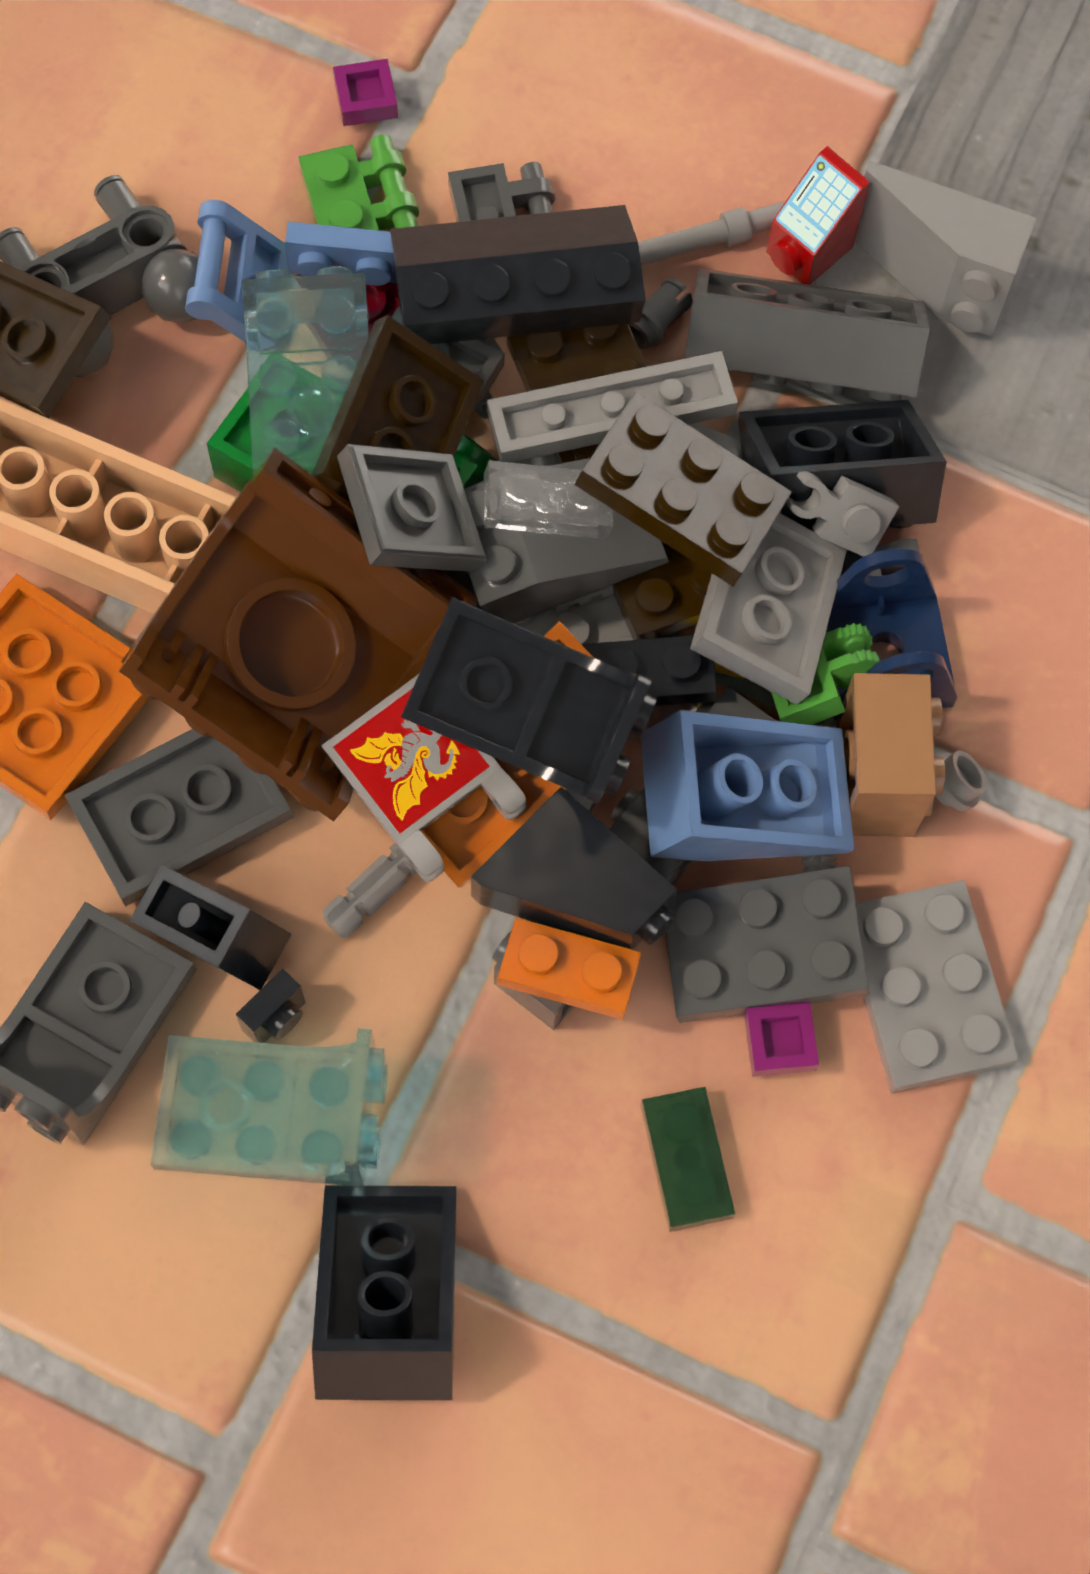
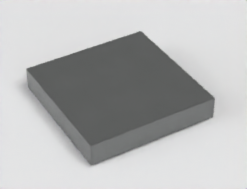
[337,444,487,572]

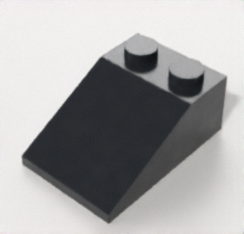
[312,1185,457,1400]

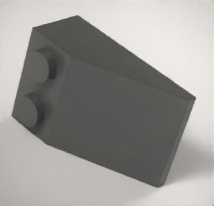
[464,458,669,623]

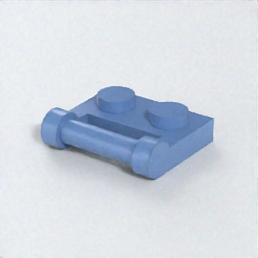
[185,200,287,352]

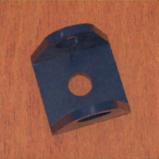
[826,548,957,720]

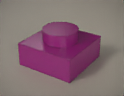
[333,58,398,126]
[744,1002,819,1077]

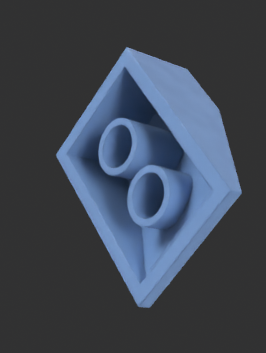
[641,710,854,861]

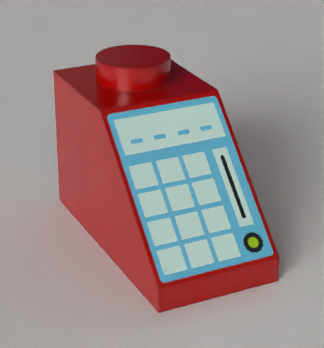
[766,146,870,285]

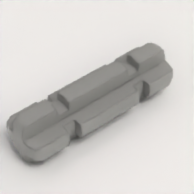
[322,843,417,938]

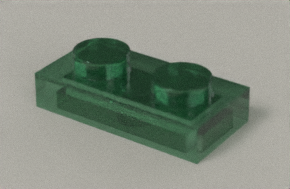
[640,1087,735,1232]

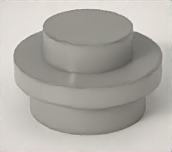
[935,751,987,812]

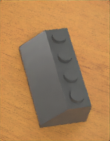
[684,268,930,401]

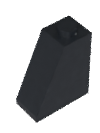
[471,787,677,950]

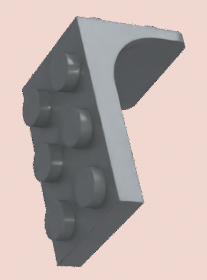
[0,902,197,1145]

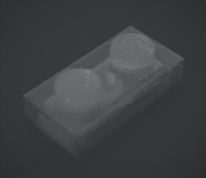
[484,460,613,539]

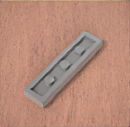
[487,351,738,464]

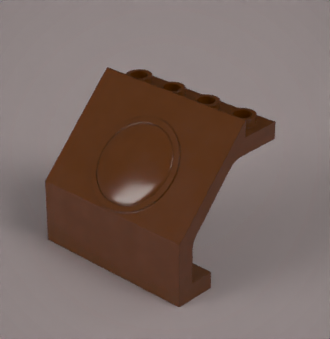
[119,447,478,822]

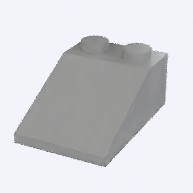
[855,161,1037,337]

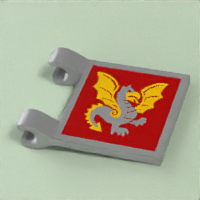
[321,674,527,882]

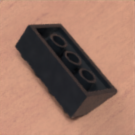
[390,205,646,345]

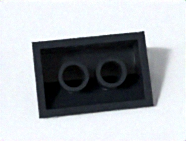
[738,400,947,532]

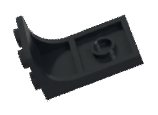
[401,597,657,803]

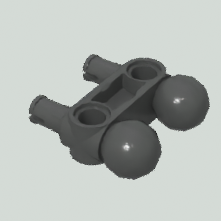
[0,175,198,378]

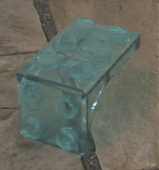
[242,266,369,474]
[151,1028,388,1187]

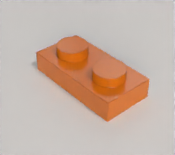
[497,917,642,1020]

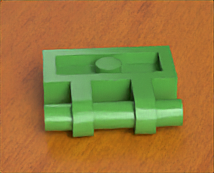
[298,134,420,231]

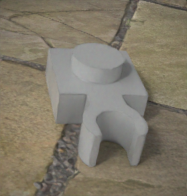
[785,471,899,557]

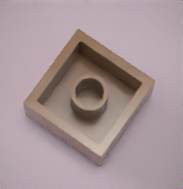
[836,673,945,837]

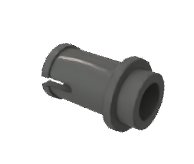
[628,278,693,349]

